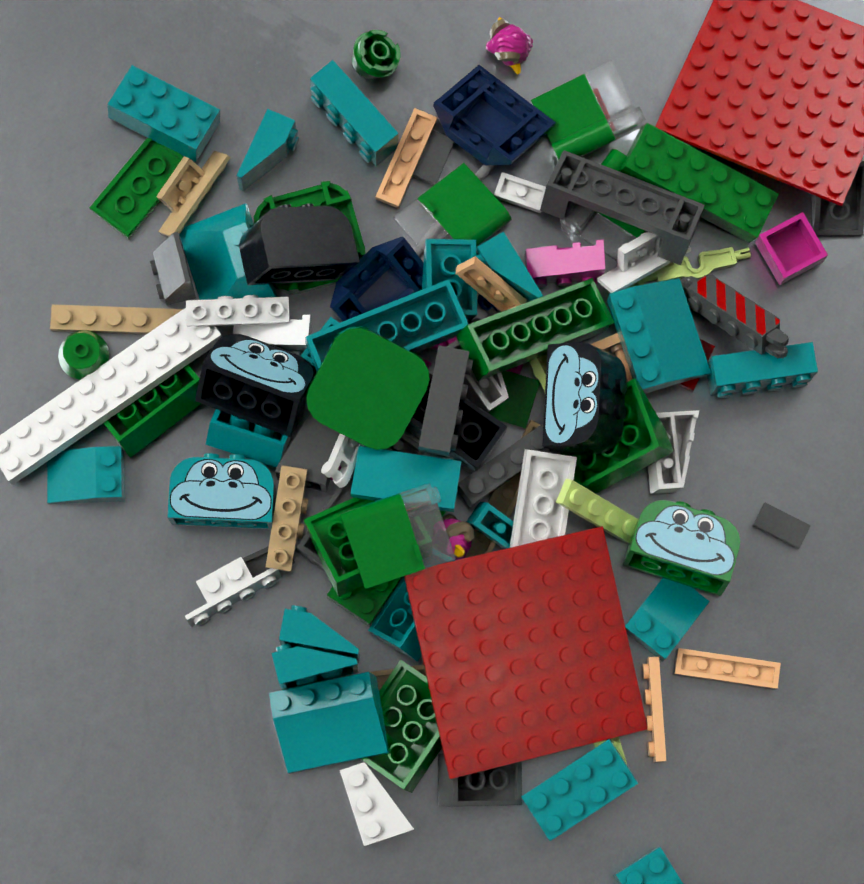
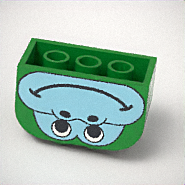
[623,500,740,596]

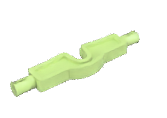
[642,247,751,282]

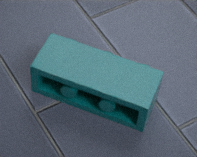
[466,501,514,549]

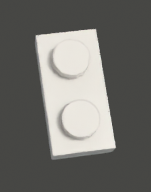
[494,172,546,213]

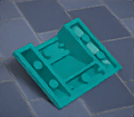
[179,203,277,300]

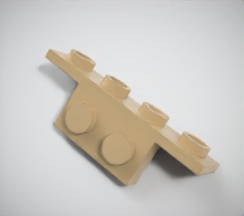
[156,151,231,237]
[266,465,309,571]

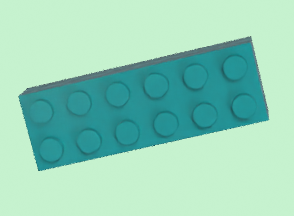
[305,279,468,371]

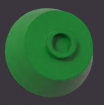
[352,29,401,79]
[58,330,109,380]

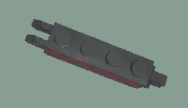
[680,275,789,359]

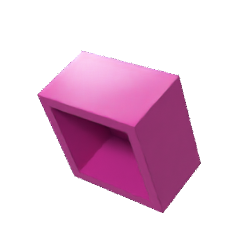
[755,212,828,285]

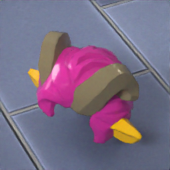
[486,17,533,75]
[431,514,474,560]

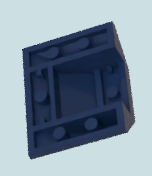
[433,65,556,166]
[330,237,424,322]

